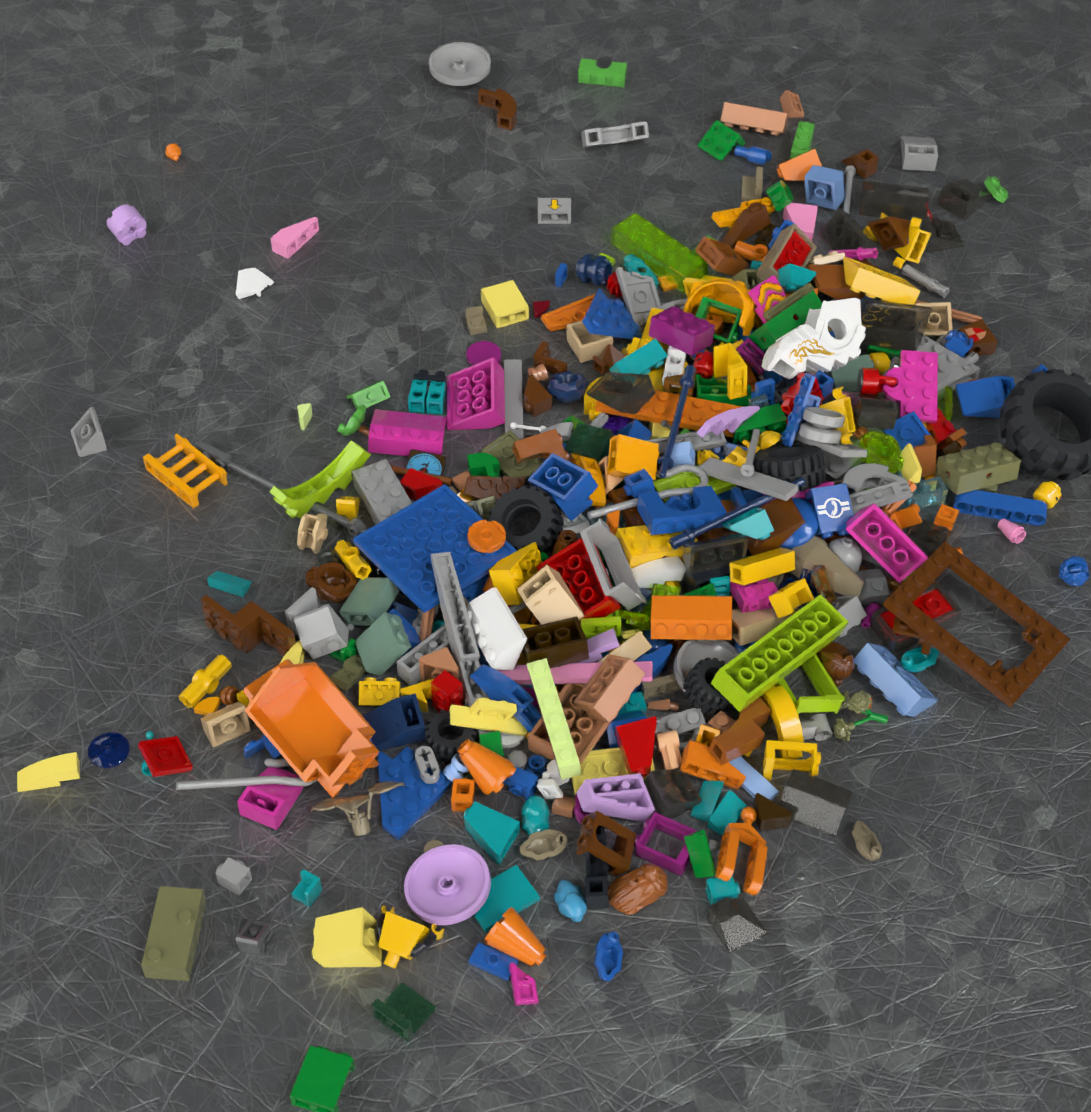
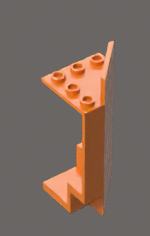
[243,659,379,798]

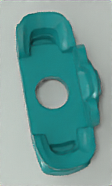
[623,254,659,289]

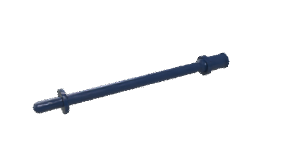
[657,365,696,478]
[669,478,806,550]

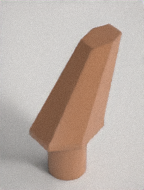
[646,699,679,712]

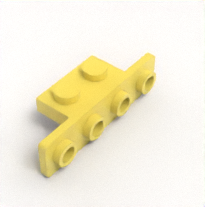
[450,698,527,736]

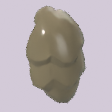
[852,820,882,861]
[520,829,567,861]

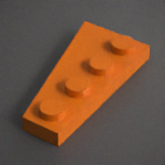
[541,294,595,331]

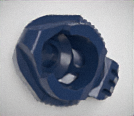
[547,371,588,403]

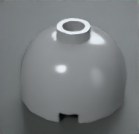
[827,538,862,572]

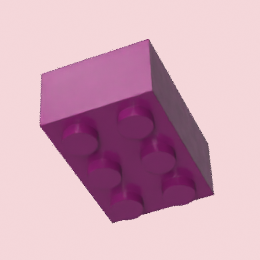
[649,306,715,356]

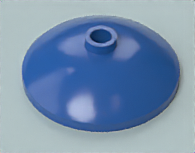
[779,498,819,548]

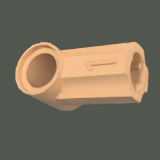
[655,730,681,773]

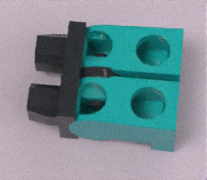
[408,369,447,415]

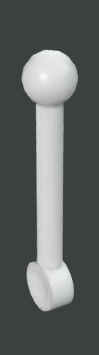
[510,422,546,432]

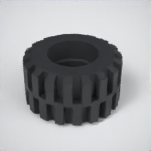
[683,657,730,714]
[425,708,477,765]

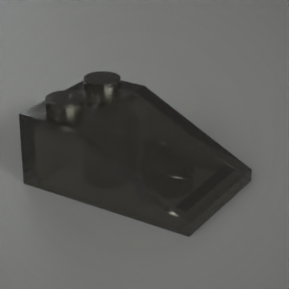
[586,372,656,414]

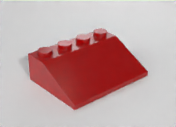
[536,538,621,624]

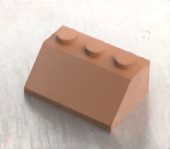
[574,654,645,722]

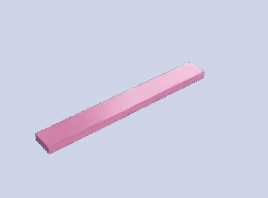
[497,661,653,685]

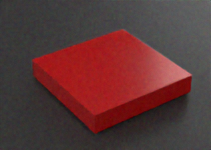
[138,736,193,777]

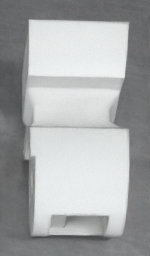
[537,759,570,799]

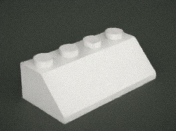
[466,587,527,670]

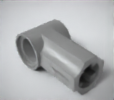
[800,714,832,741]

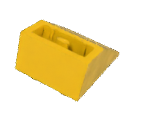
[489,542,542,605]

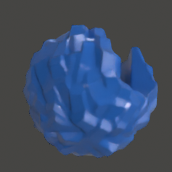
[1059,556,1089,586]

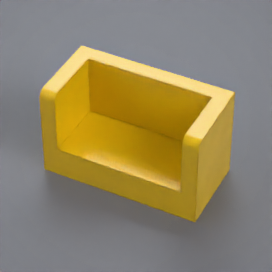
[768,578,814,618]

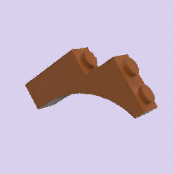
[709,697,771,765]

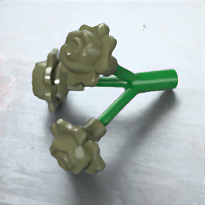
[833,690,888,741]

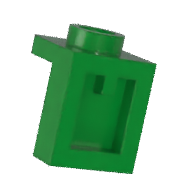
[327,638,357,664]

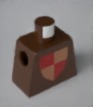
[958,319,998,356]

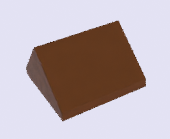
[867,216,909,251]

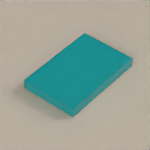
[473,865,540,932]

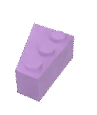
[576,773,655,822]

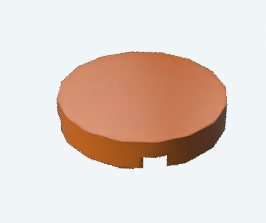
[467,520,506,553]

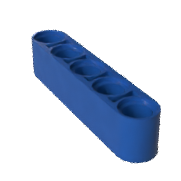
[953,490,1047,526]

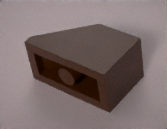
[523,375,552,417]

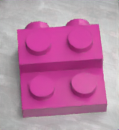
[730,578,778,613]

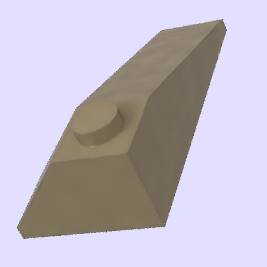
[789,535,864,599]

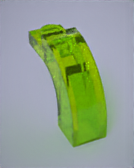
[619,583,681,630]

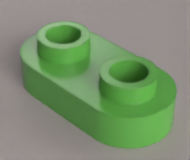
[984,176,1008,203]

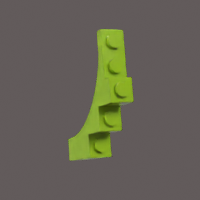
[270,440,371,518]

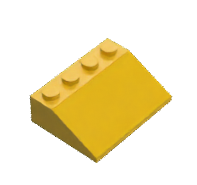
[843,256,920,310]

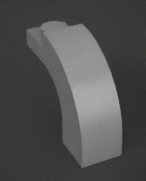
[842,463,905,495]

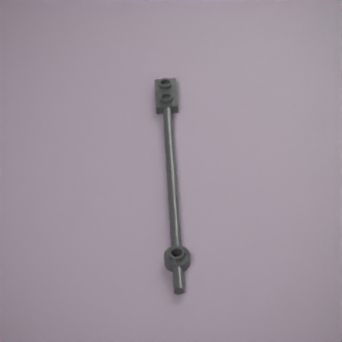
[197,441,368,537]

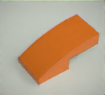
[927,504,960,544]

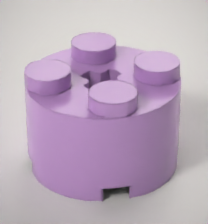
[107,205,147,245]

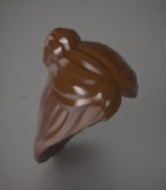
[816,642,855,687]

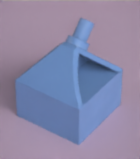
[804,165,845,210]

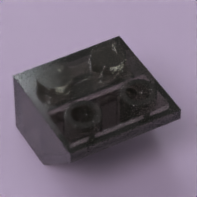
[644,769,702,819]

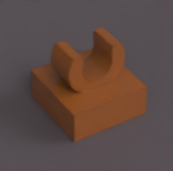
[944,428,967,450]

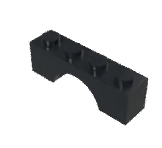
[585,826,609,909]

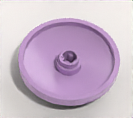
[404,844,491,925]

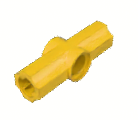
[334,540,371,580]
[179,654,232,708]

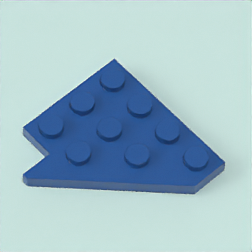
[582,289,643,340]
[378,746,453,840]

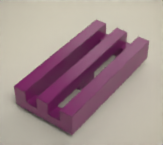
[736,338,765,374]

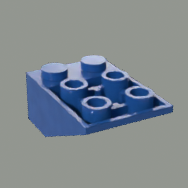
[955,376,1015,418]

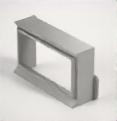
[580,518,647,611]

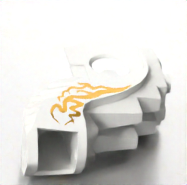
[762,298,866,379]

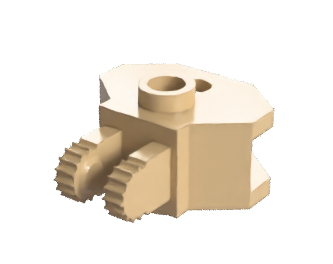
[297,513,328,554]

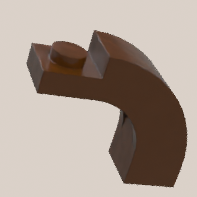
[478,88,517,131]

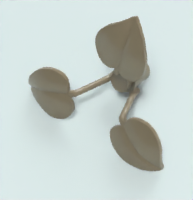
[311,781,405,836]

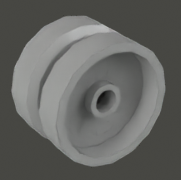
[799,407,845,444]

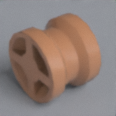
[528,364,548,382]

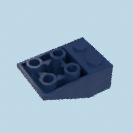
[363,693,426,751]

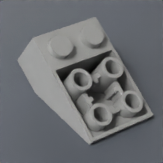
[901,136,938,171]

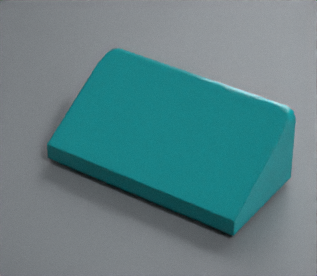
[207,571,252,597]
[691,781,724,822]
[708,790,747,836]

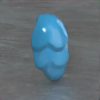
[554,879,587,922]

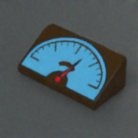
[406,449,446,476]

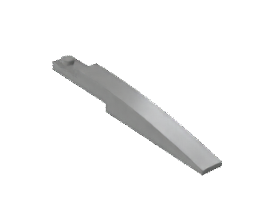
[431,552,494,739]

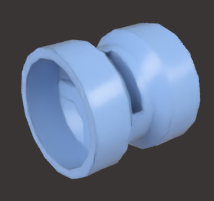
[443,754,468,782]

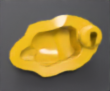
[757,431,782,450]

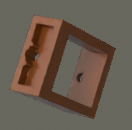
[695,236,748,276]

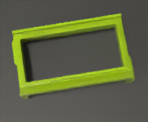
[775,654,845,714]

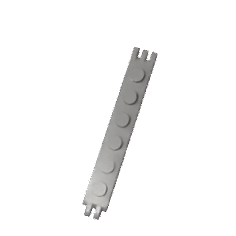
[849,479,913,514]

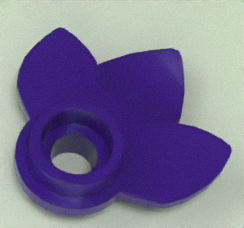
[602,413,631,434]

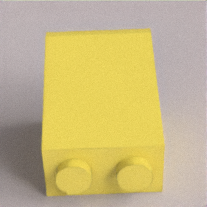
[312,907,382,967]

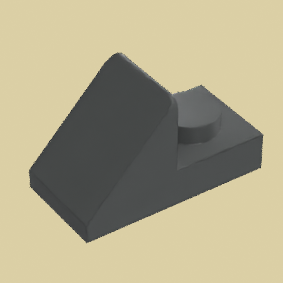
[236,918,271,956]

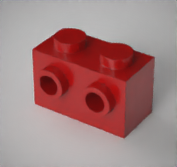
[431,670,464,713]

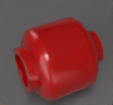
[693,351,714,379]

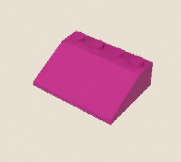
[447,357,505,430]
[368,409,447,456]

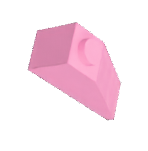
[271,217,319,259]

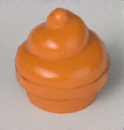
[165,143,181,161]

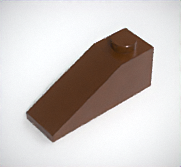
[722,202,771,248]

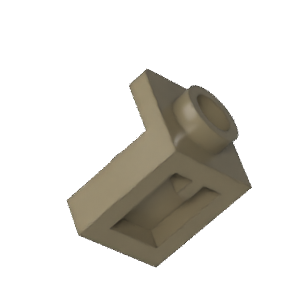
[465,306,487,335]

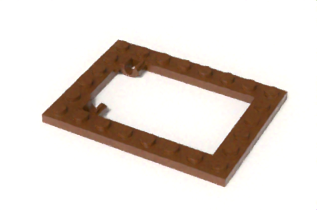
[883,541,1070,708]

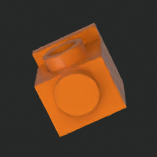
[451,778,475,812]

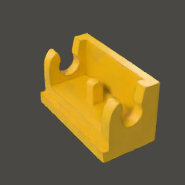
[723,440,760,467]

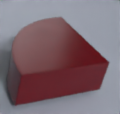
[533,300,550,318]

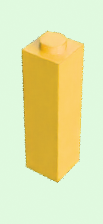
[730,548,795,585]

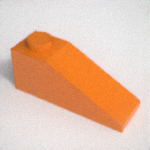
[679,740,746,790]

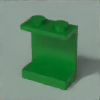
[290,1045,355,1112]

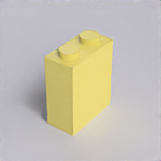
[481,280,529,328]

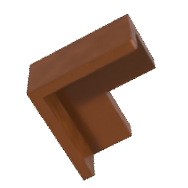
[913,434,937,477]

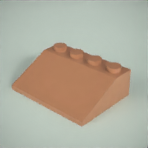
[528,683,624,764]

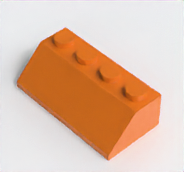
[651,595,732,640]

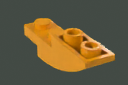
[711,197,776,228]
[569,453,606,507]

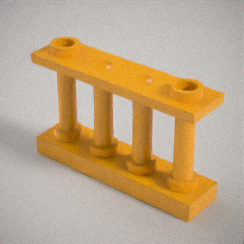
[143,433,228,508]

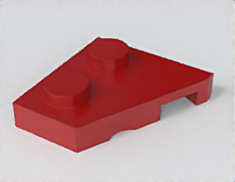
[925,408,957,445]

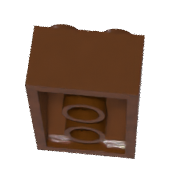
[739,498,806,555]

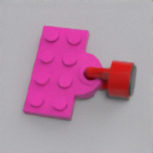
[857,350,938,423]

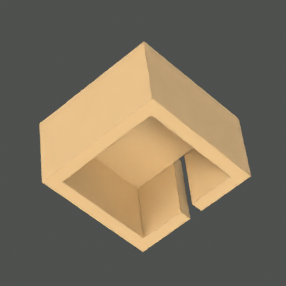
[567,321,613,363]

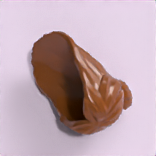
[609,863,668,915]

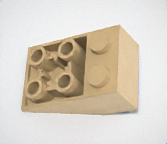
[517,565,585,625]

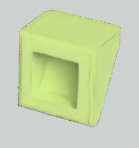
[297,403,313,430]

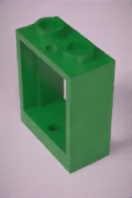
[695,296,743,344]

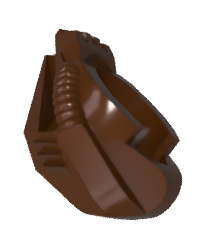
[306,562,357,603]

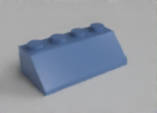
[854,643,938,716]

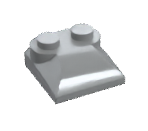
[285,587,320,639]

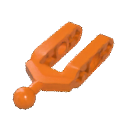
[715,807,767,896]

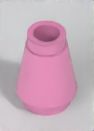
[998,518,1026,544]

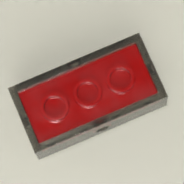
[870,582,961,654]

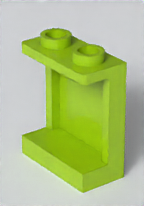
[581,609,621,638]

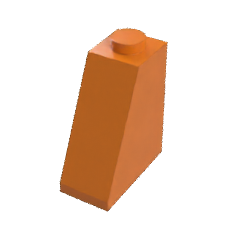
[776,149,822,180]

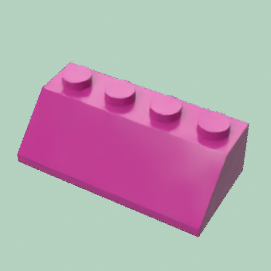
[846,503,928,583]

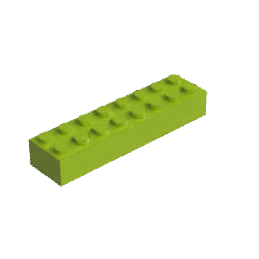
[711,595,849,712]

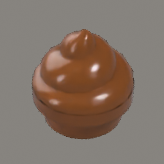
[220,686,240,705]

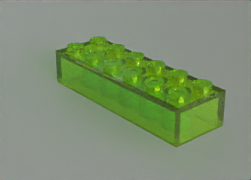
[611,212,708,293]

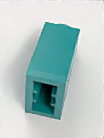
[463,801,520,865]

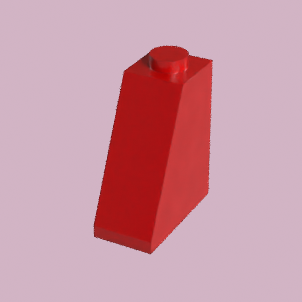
[615,716,657,778]

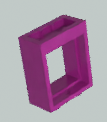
[634,812,696,877]

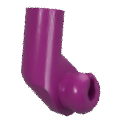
[861,603,882,628]

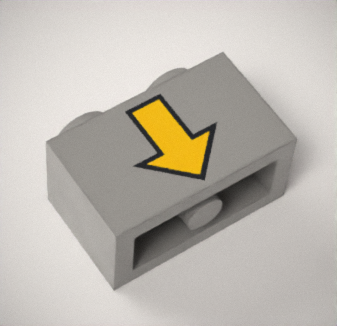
[538,198,571,224]

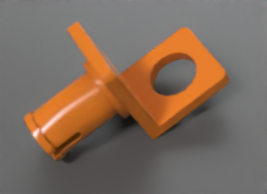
[889,503,922,530]

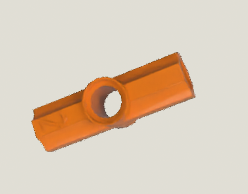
[734,241,769,262]

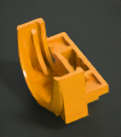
[682,278,762,337]

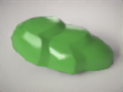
[337,405,366,436]

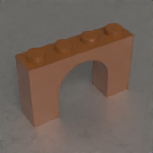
[512,429,570,516]

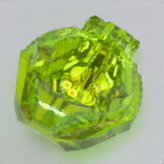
[858,431,904,473]

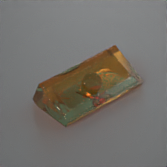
[811,565,837,604]

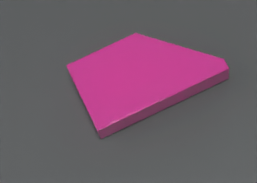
[509,963,538,1006]

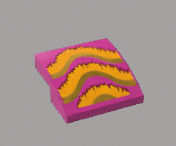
[748,275,786,324]

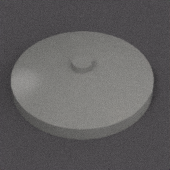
[429,42,491,86]
[674,640,739,709]

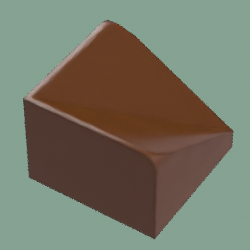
[598,344,625,367]

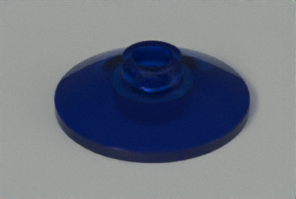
[88,732,130,768]

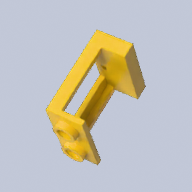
[763,740,821,784]

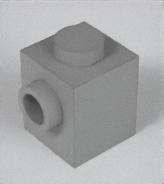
[216,857,252,896]

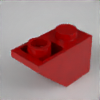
[400,468,443,501]

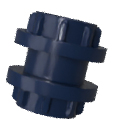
[576,253,612,286]

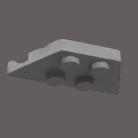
[615,267,661,327]

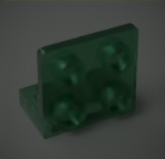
[565,423,613,463]
[371,983,436,1043]

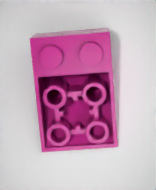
[237,767,305,830]

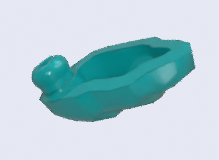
[900,647,939,673]
[521,795,550,837]

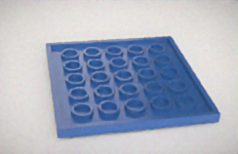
[353,484,517,613]

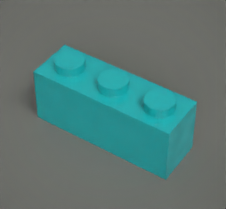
[610,339,668,385]

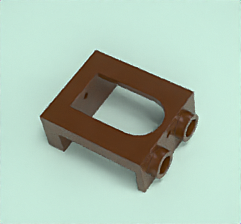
[576,811,636,877]

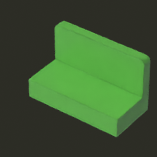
[346,381,390,410]

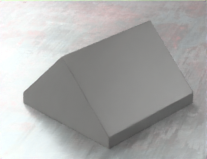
[70,406,107,457]

